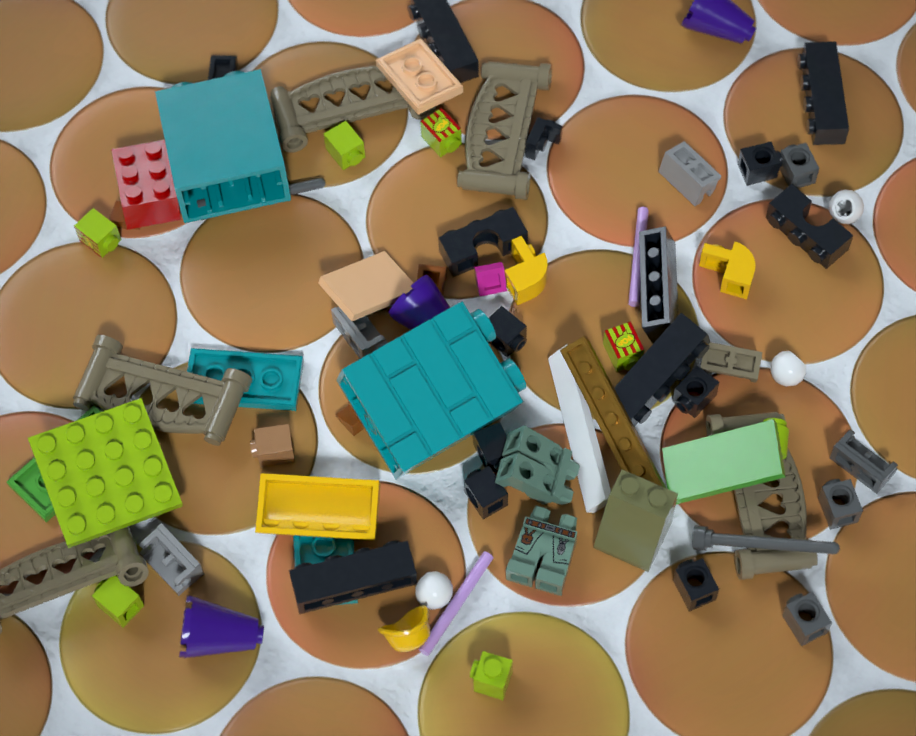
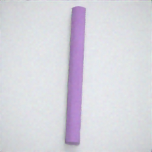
[628,207,649,307]
[419,551,494,656]

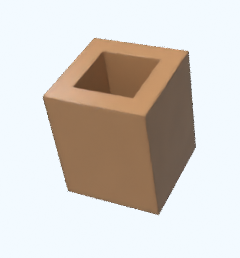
[250,424,295,467]

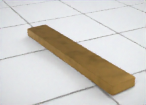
[560,336,667,489]

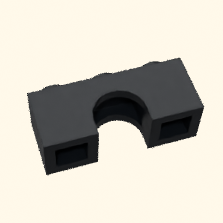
[766,184,854,269]
[438,207,528,277]

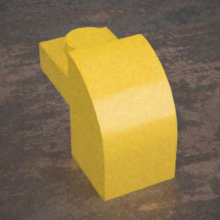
[505,236,548,306]
[699,241,756,299]

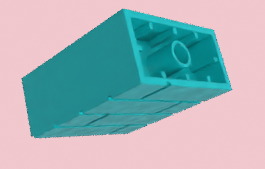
[336,301,526,480]

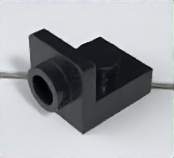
[525,117,563,160]

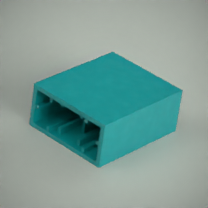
[155,69,291,223]

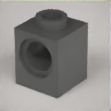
[780,143,819,189]
[818,479,863,530]
[782,592,832,647]

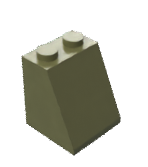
[594,470,678,572]

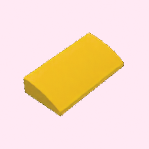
[255,473,381,541]

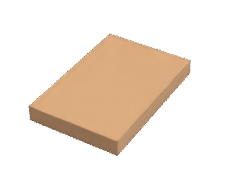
[376,38,463,115]
[318,251,413,321]

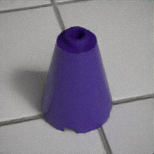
[681,0,757,44]
[389,275,451,330]
[179,596,264,658]

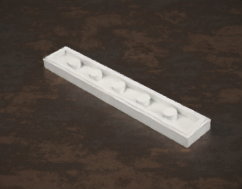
[548,345,611,513]

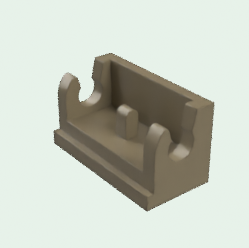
[700,342,763,383]

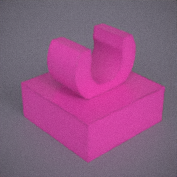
[474,262,507,296]

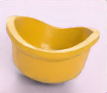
[378,605,431,652]

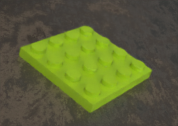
[28,398,183,548]

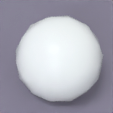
[829,190,864,225]
[771,350,806,387]
[415,571,453,610]

